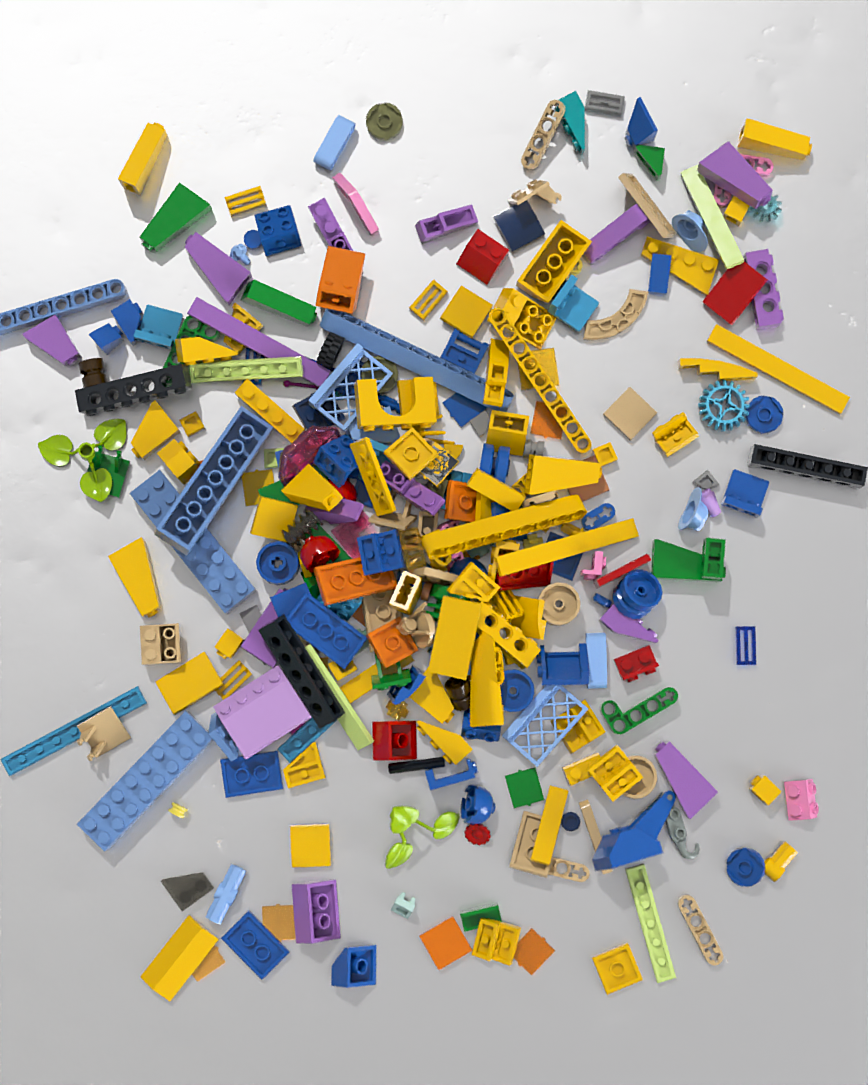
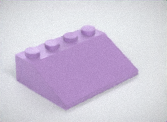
[213,665,312,759]

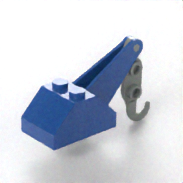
[592,791,700,871]

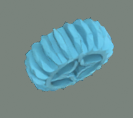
[698,380,750,432]

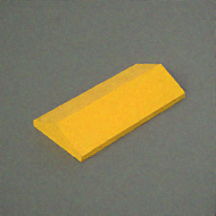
[140,915,219,1001]

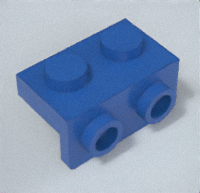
[461,709,501,742]

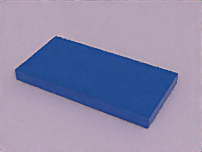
[286,592,367,669]

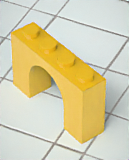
[354,377,437,432]

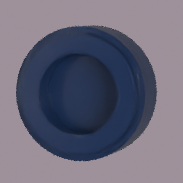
[561,812,580,831]

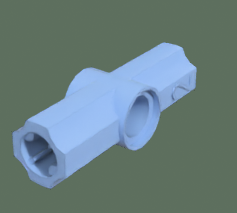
[206,864,246,924]

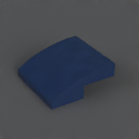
[493,200,545,252]
[292,392,346,439]

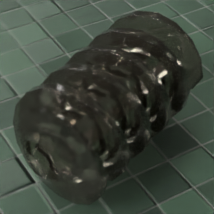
[281,509,324,551]

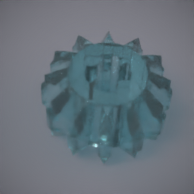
[749,194,782,223]

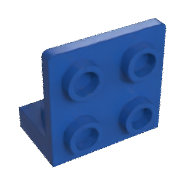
[254,205,302,256]
[313,434,358,488]
[721,469,769,518]

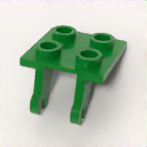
[87,445,130,498]
[371,653,411,691]

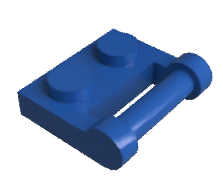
[440,329,489,374]

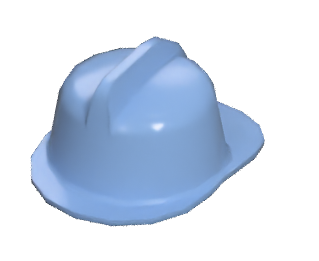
[672,210,708,252]
[678,487,708,531]

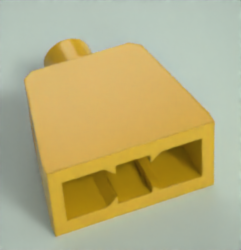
[389,571,422,615]

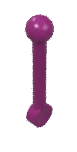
[283,380,319,390]

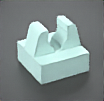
[391,892,415,919]

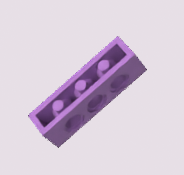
[743,249,784,330]

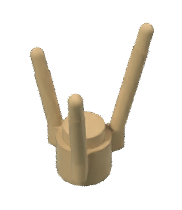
[396,602,429,637]

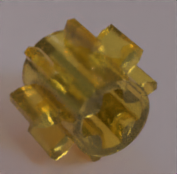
[385,700,409,721]

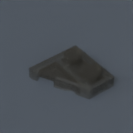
[161,872,215,912]

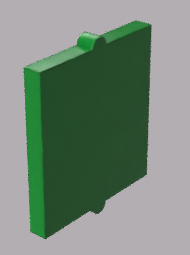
[505,767,544,808]

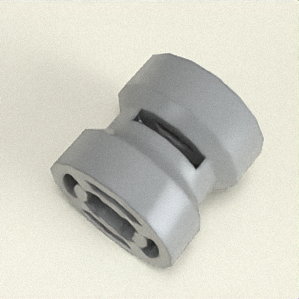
[523,439,545,459]

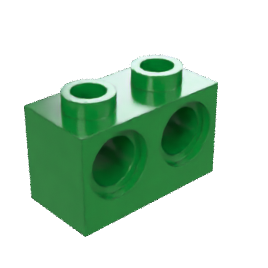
[700,538,726,580]

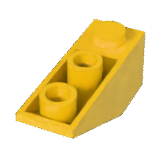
[175,337,238,366]
[416,720,473,765]

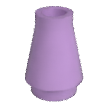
[701,488,722,518]

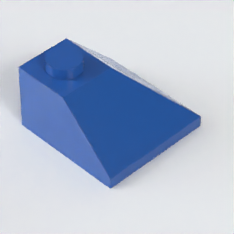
[625,97,658,150]
[331,945,376,988]

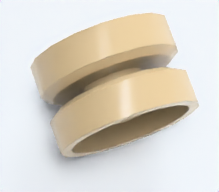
[538,582,581,626]
[623,756,657,799]

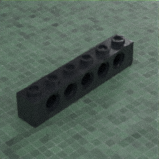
[75,364,192,416]
[747,444,868,489]
[258,614,345,729]

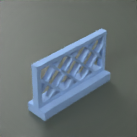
[308,343,393,432]
[502,685,588,767]

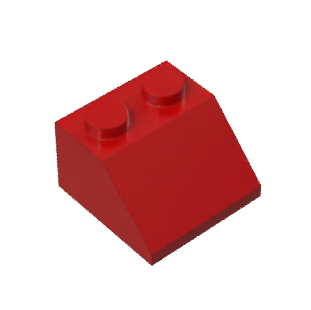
[456,229,509,285]
[372,721,417,761]

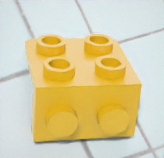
[488,540,520,582]

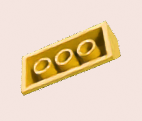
[516,220,592,303]

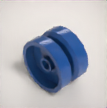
[480,443,510,483]
[256,541,300,585]
[612,569,663,619]
[500,669,535,712]

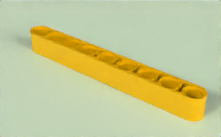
[489,307,591,453]
[421,494,587,559]

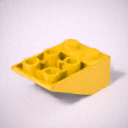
[487,288,556,350]

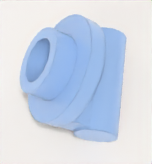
[230,244,250,265]

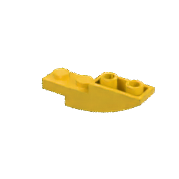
[483,338,509,407]

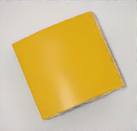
[440,285,493,339]
[510,595,546,640]
[550,700,606,754]
[587,745,643,802]
[290,824,331,868]
[472,918,521,966]

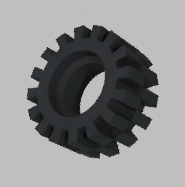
[316,332,345,369]

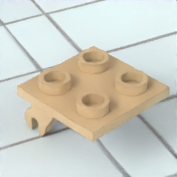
[508,179,562,205]
[368,490,418,531]
[77,706,131,761]

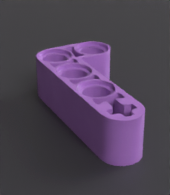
[584,204,651,264]

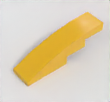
[678,358,758,382]

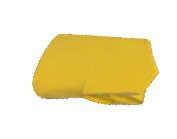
[470,632,504,727]

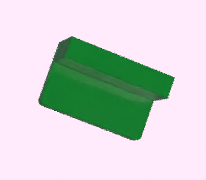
[460,903,502,932]

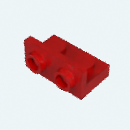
[613,645,659,683]

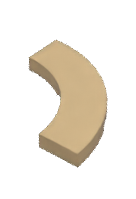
[583,289,648,340]

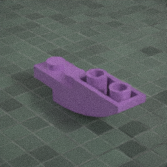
[307,197,353,251]
[380,460,446,516]

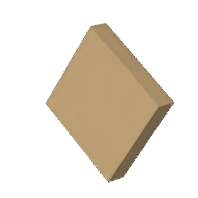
[603,387,657,441]
[409,567,459,586]

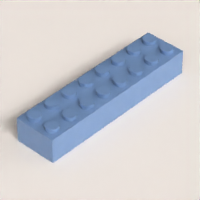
[155,406,273,556]
[129,469,257,614]
[77,711,213,851]

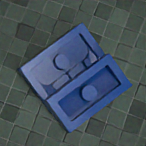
[357,529,405,576]
[387,665,426,705]

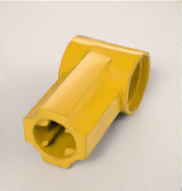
[764,841,798,882]

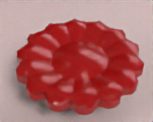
[464,824,491,846]

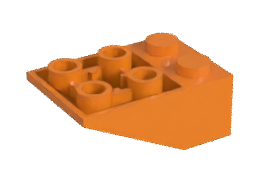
[315,246,366,314]

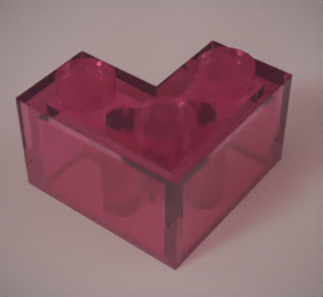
[331,510,373,559]

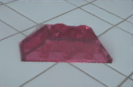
[278,426,341,487]

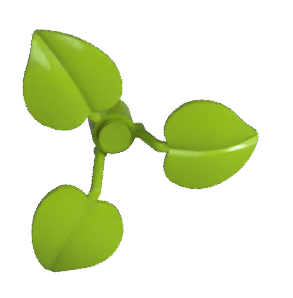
[38,419,127,502]
[385,806,460,869]

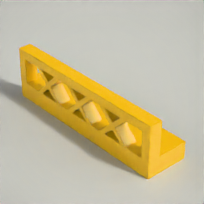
[349,437,397,516]

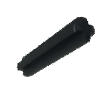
[388,757,445,774]

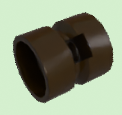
[78,358,108,388]
[444,677,471,711]

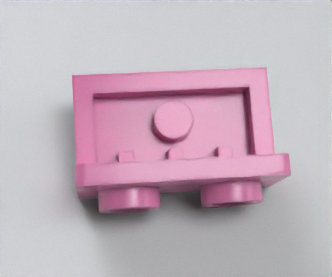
[580,551,606,581]
[784,779,819,821]

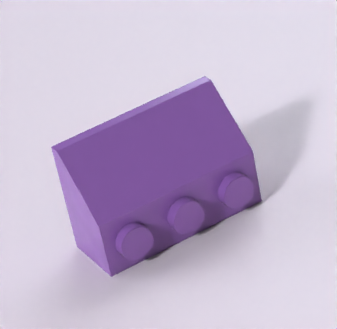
[291,880,341,944]

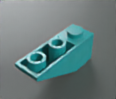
[554,91,585,155]

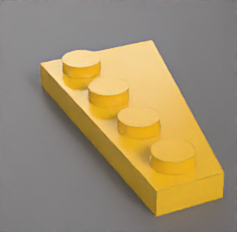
[641,236,719,296]

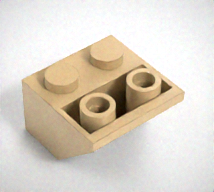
[140,623,181,665]

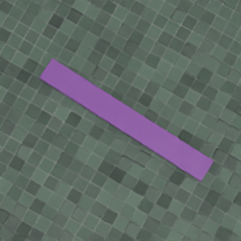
[187,297,331,387]

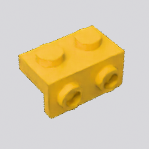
[652,412,699,457]

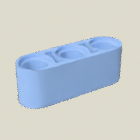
[313,115,356,171]
[585,632,607,689]

